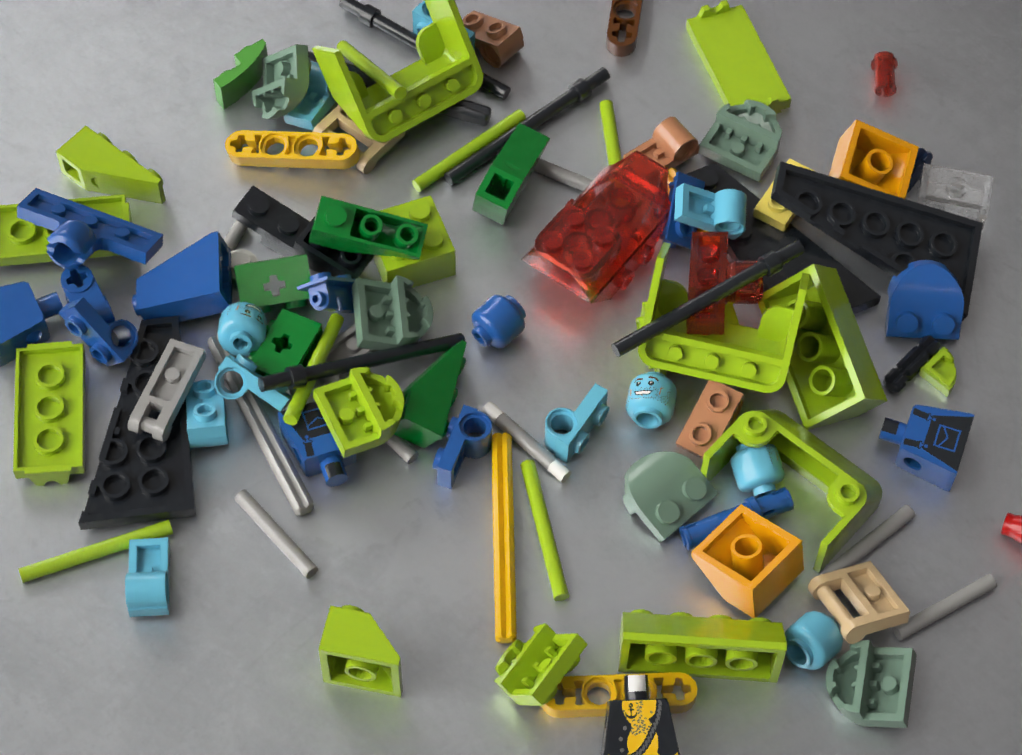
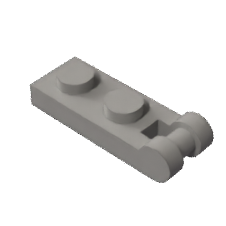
[128,339,206,442]

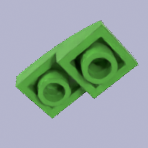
[213,39,268,109]

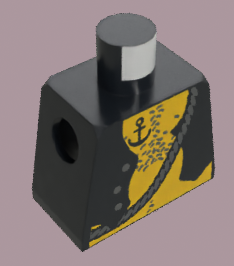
[601,675,680,755]

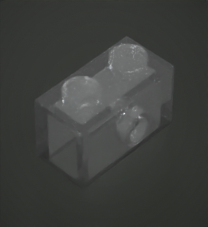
[915,164,994,230]

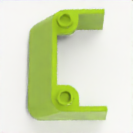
[312,0,483,142]
[638,242,810,393]
[701,409,882,573]

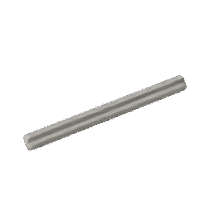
[207,334,314,516]

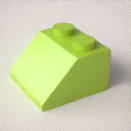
[318,605,403,697]

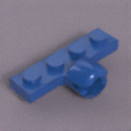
[17,188,163,269]

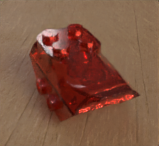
[521,151,671,304]

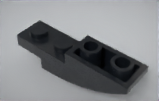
[232,186,374,279]

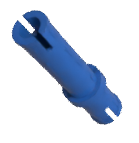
[679,487,794,550]

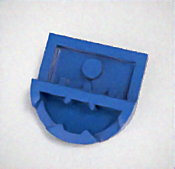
[885,260,964,340]

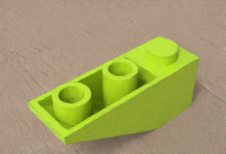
[56,126,166,204]

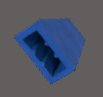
[132,231,232,322]

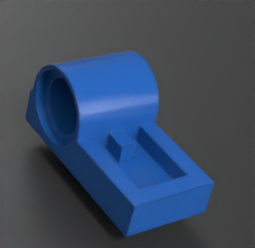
[58,297,138,367]
[433,405,492,489]

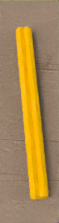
[491,432,517,644]

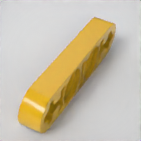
[225,130,360,169]
[542,672,698,718]

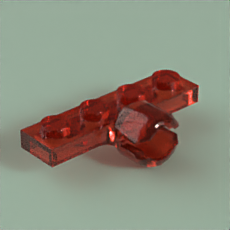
[686,232,763,335]

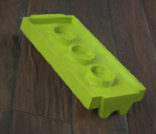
[686,0,791,114]
[0,194,132,266]
[13,341,85,486]

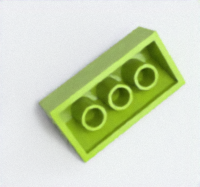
[755,264,888,430]
[618,609,787,683]

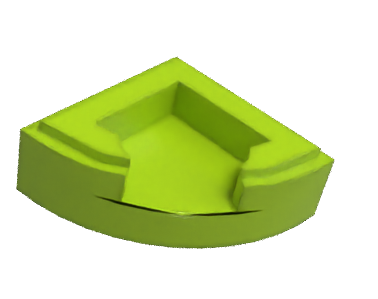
[919,347,957,397]

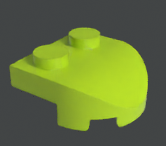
[313,367,404,458]
[494,623,588,706]

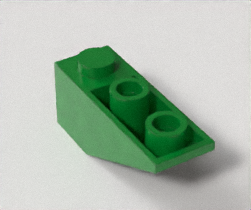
[472,123,550,225]
[309,196,428,260]
[394,340,467,449]

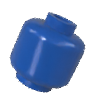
[471,295,526,349]

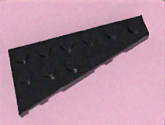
[771,161,983,321]
[687,163,881,314]
[78,316,196,530]

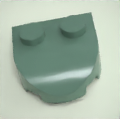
[252,44,311,120]
[698,100,782,182]
[352,275,433,351]
[623,451,719,542]
[826,640,917,728]

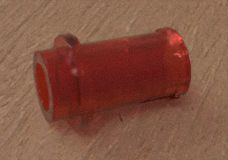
[871,51,898,97]

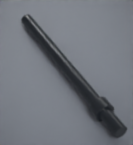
[339,0,511,99]
[444,67,610,185]
[611,240,805,357]
[258,333,465,392]

